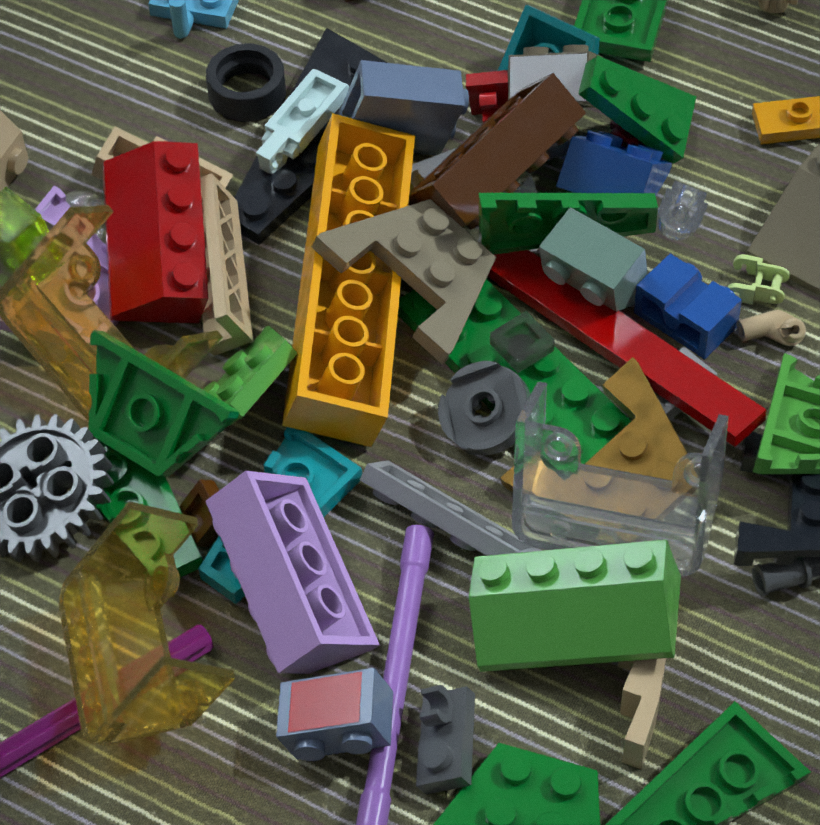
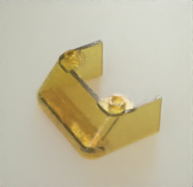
[0,205,223,421]
[59,501,235,747]

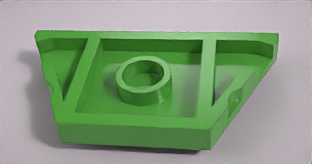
[202,326,297,425]
[753,353,820,474]

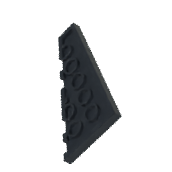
[234,28,388,245]

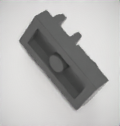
[416,685,475,795]

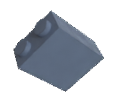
[339,60,469,155]

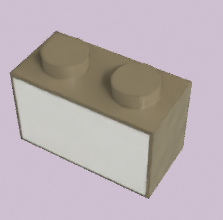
[508,45,603,108]

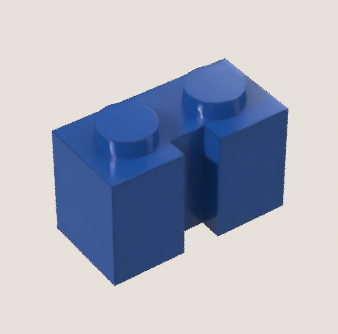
[634,253,742,360]

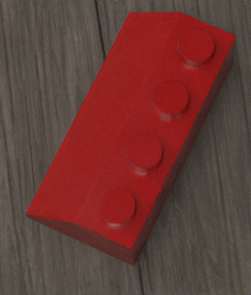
[103,141,209,324]

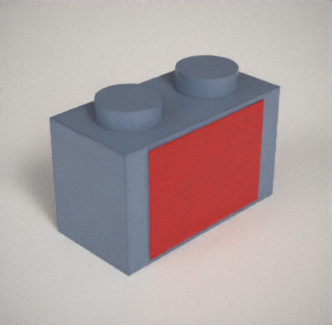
[276,668,393,761]

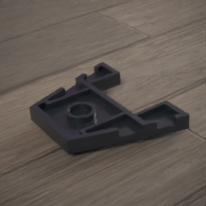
[734,432,820,566]

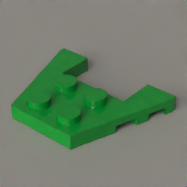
[433,743,600,825]

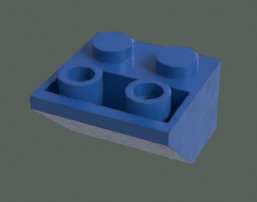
[556,131,673,196]

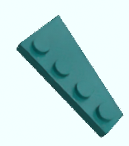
[198,427,362,604]

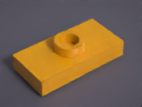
[752,96,820,144]

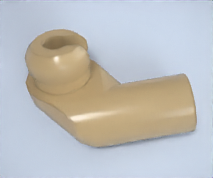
[736,310,806,346]

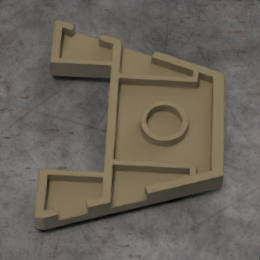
[311,199,496,364]

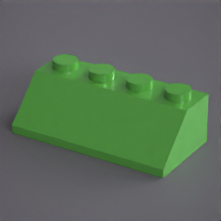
[469,539,681,672]

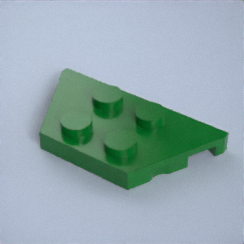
[88,330,240,477]

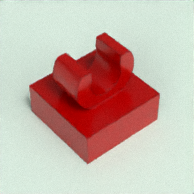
[466,70,508,123]

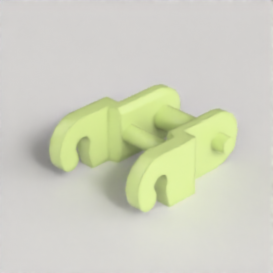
[727,254,790,305]

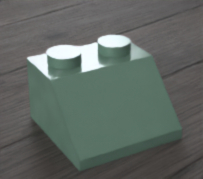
[539,207,648,312]

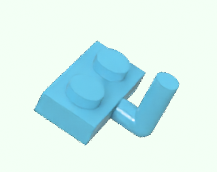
[148,0,239,39]

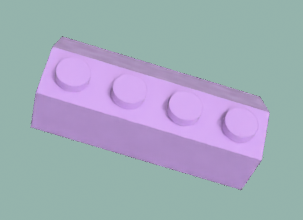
[206,471,380,674]

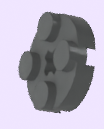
[438,361,532,455]

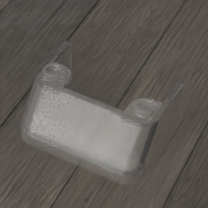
[512,382,729,576]

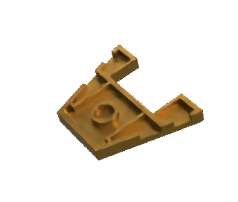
[500,357,701,543]

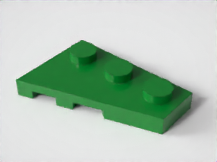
[578,55,697,165]

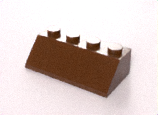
[408,73,586,230]

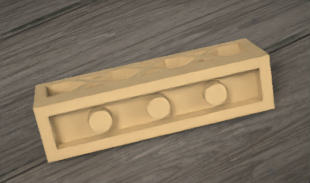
[200,173,253,356]

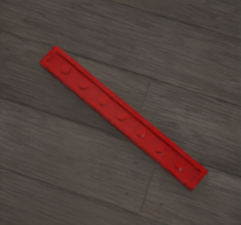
[487,250,767,447]

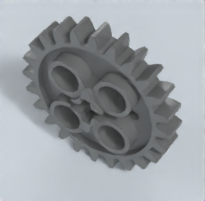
[0,414,114,562]

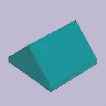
[498,5,600,71]

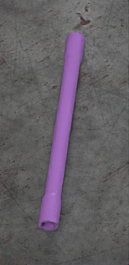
[356,525,434,825]

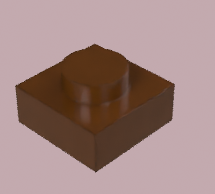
[179,479,219,548]

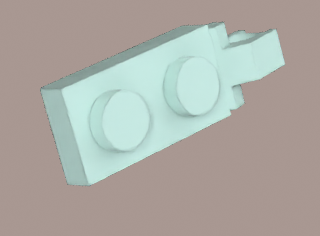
[256,69,349,174]

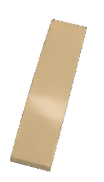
[618,658,666,770]

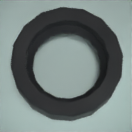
[206,43,286,122]

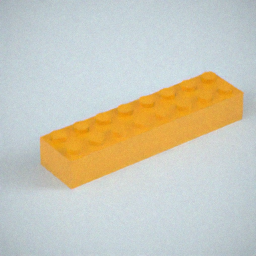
[282,113,415,447]

